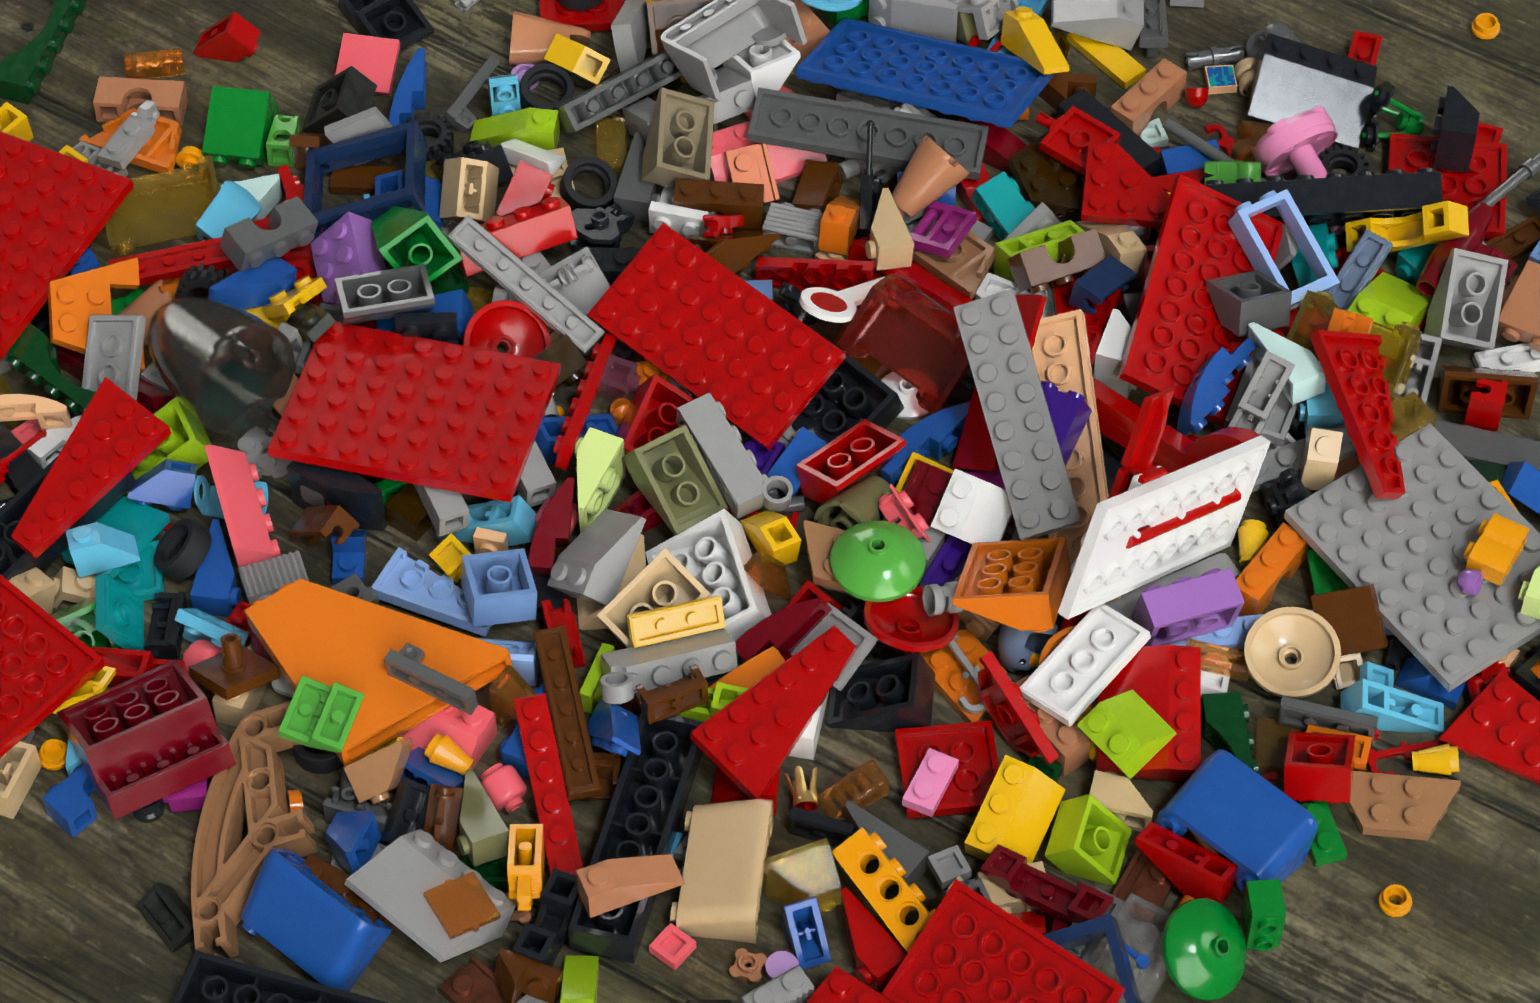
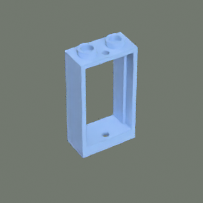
[1228,189,1340,311]

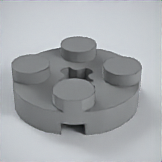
[237,419,292,479]

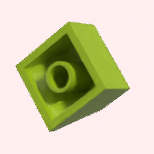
[1077,690,1177,779]
[1044,794,1132,886]

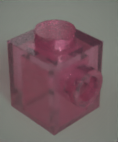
[599,354,641,399]

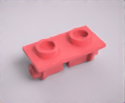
[878,484,931,543]

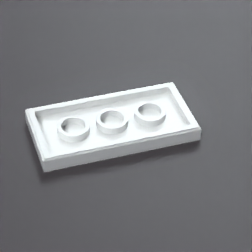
[1019,603,1151,727]

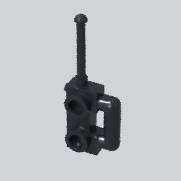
[860,120,882,229]

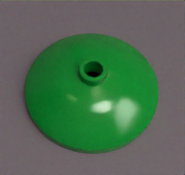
[1162,898,1246,1001]

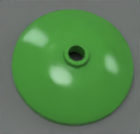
[830,521,926,602]

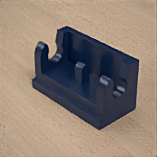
[1068,255,1136,315]

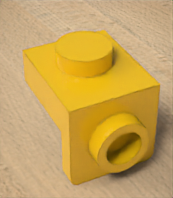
[429,533,471,583]

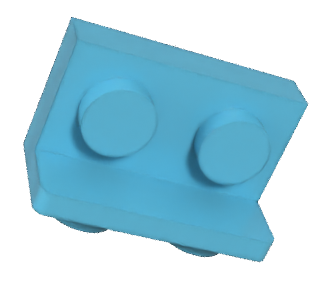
[174,608,249,647]

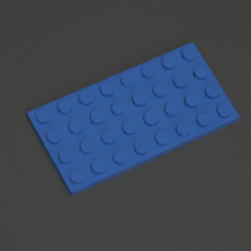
[796,17,1054,128]

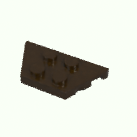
[1009,131,1084,215]

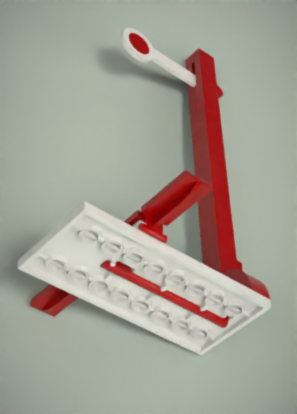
[799,236,1271,631]

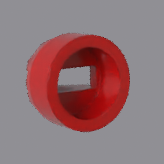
[1185,87,1209,107]

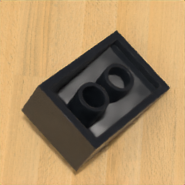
[827,653,936,732]

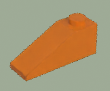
[818,195,860,256]

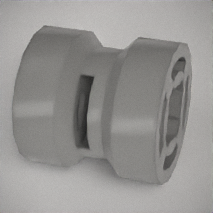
[922,581,963,617]

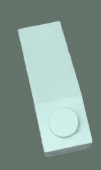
[1248,322,1326,405]

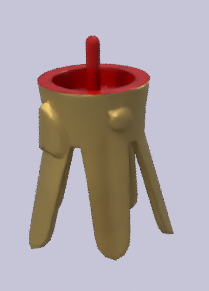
[784,766,819,811]

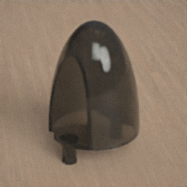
[147,297,295,437]

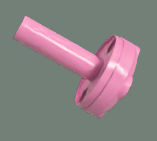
[1251,106,1346,235]

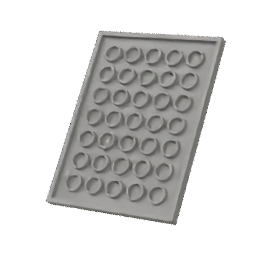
[1284,423,1540,692]

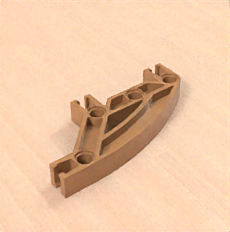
[191,701,317,958]

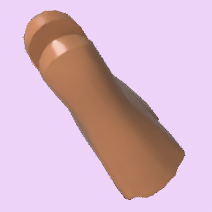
[509,11,591,66]

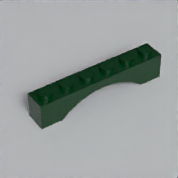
[0,0,86,105]
[6,323,96,415]
[1201,692,1259,862]

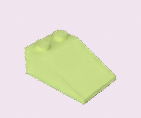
[574,427,626,534]

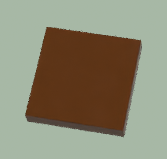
[1311,583,1388,656]

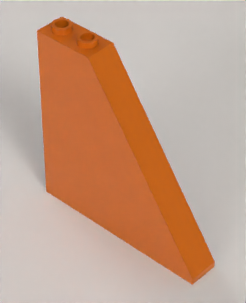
[244,578,513,766]

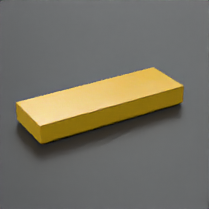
[1067,32,1146,90]
[626,595,726,648]

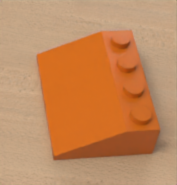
[952,537,1071,633]

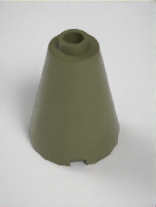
[814,476,892,530]

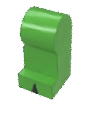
[266,114,301,168]
[1205,161,1261,185]

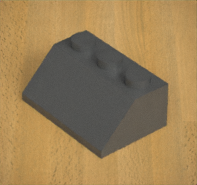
[334,264,435,325]

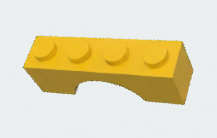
[1345,201,1469,253]

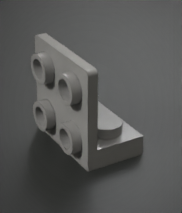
[949,0,1019,40]

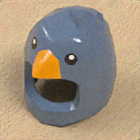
[997,624,1058,672]

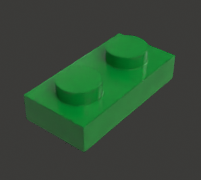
[1300,801,1347,867]

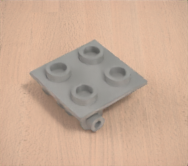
[538,246,610,316]

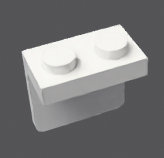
[648,187,717,238]

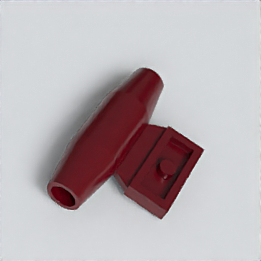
[1416,202,1518,298]

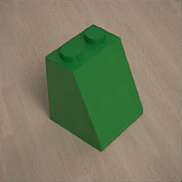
[202,86,280,169]
[371,206,463,282]

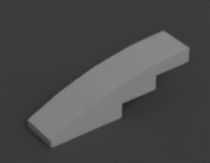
[1228,351,1295,435]

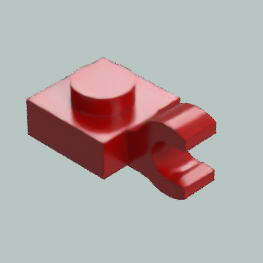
[702,214,744,237]

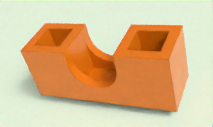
[1236,522,1309,616]

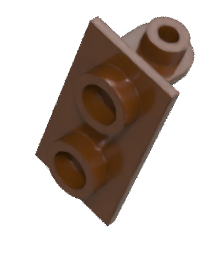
[423,783,464,853]

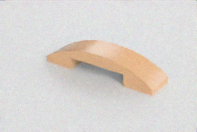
[0,394,72,429]

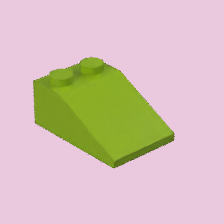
[1347,272,1432,360]
[124,397,212,497]

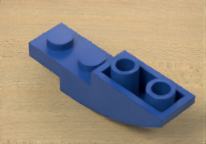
[1177,337,1257,436]
[881,402,970,492]

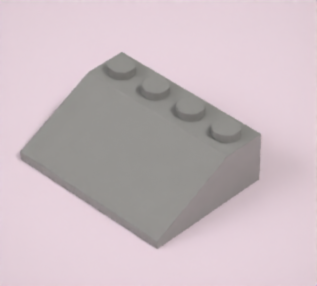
[344,829,516,963]

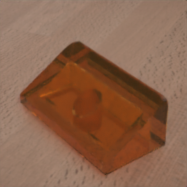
[743,550,792,600]

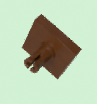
[188,633,280,700]

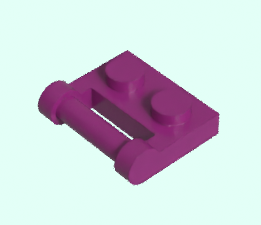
[909,201,977,258]

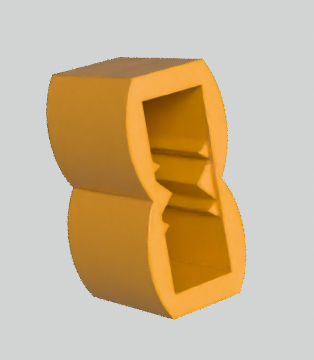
[1463,513,1530,586]

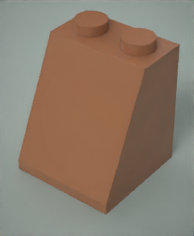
[1498,260,1540,352]

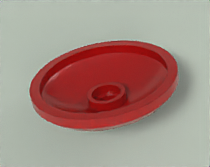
[462,300,551,358]
[863,586,959,653]

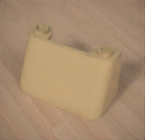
[670,799,774,944]

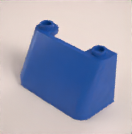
[1155,749,1318,893]
[240,847,393,992]

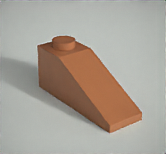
[576,854,684,918]

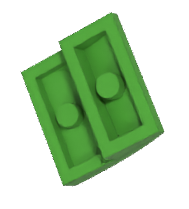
[277,675,365,753]

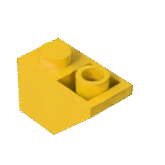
[543,33,611,85]
[740,510,802,572]

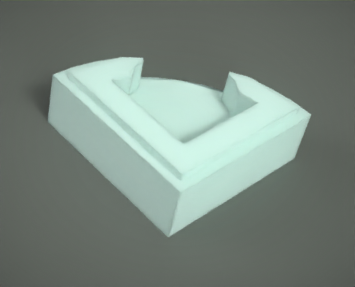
[1140,118,1169,148]

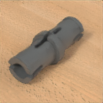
[1184,44,1244,71]

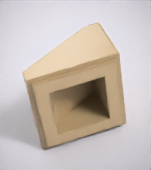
[1332,652,1363,690]

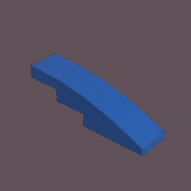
[389,48,427,154]

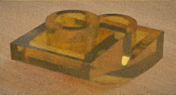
[596,117,628,172]

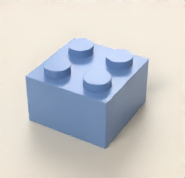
[461,548,537,627]

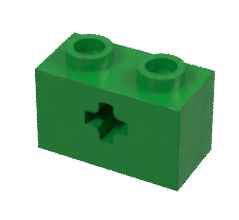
[1240,879,1286,951]

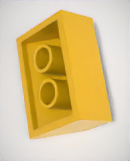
[965,755,1066,864]

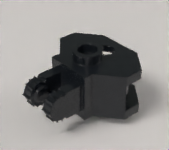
[570,204,635,252]
[1261,468,1312,531]

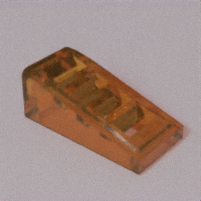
[817,759,889,820]

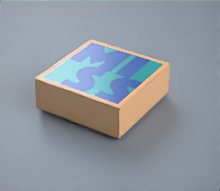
[1204,65,1237,95]

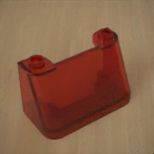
[837,274,971,413]

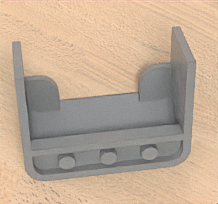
[660,0,807,100]

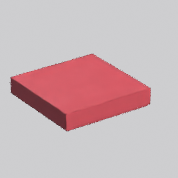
[335,33,401,97]

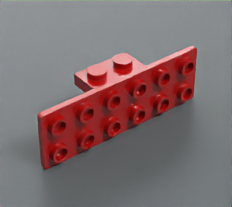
[952,295,1046,472]

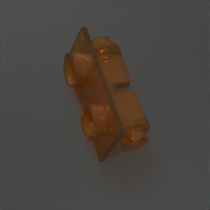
[123,47,185,79]

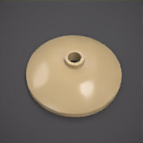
[1244,607,1341,699]

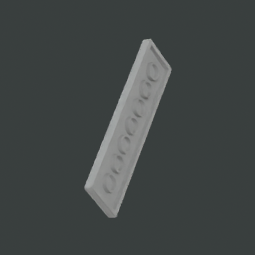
[953,288,1082,541]

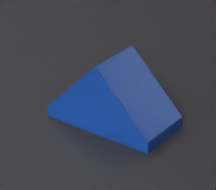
[783,896,832,970]

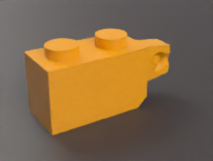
[507,824,545,911]

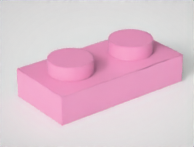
[902,748,959,817]

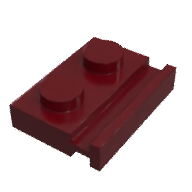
[905,460,952,530]

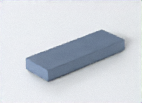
[1319,229,1393,313]

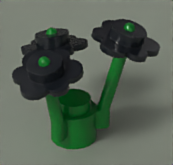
[1361,81,1426,152]

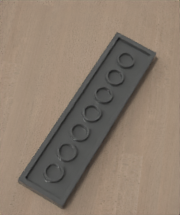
[747,87,989,180]

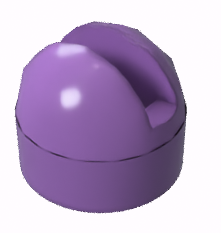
[1457,569,1483,596]

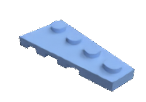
[371,547,492,636]

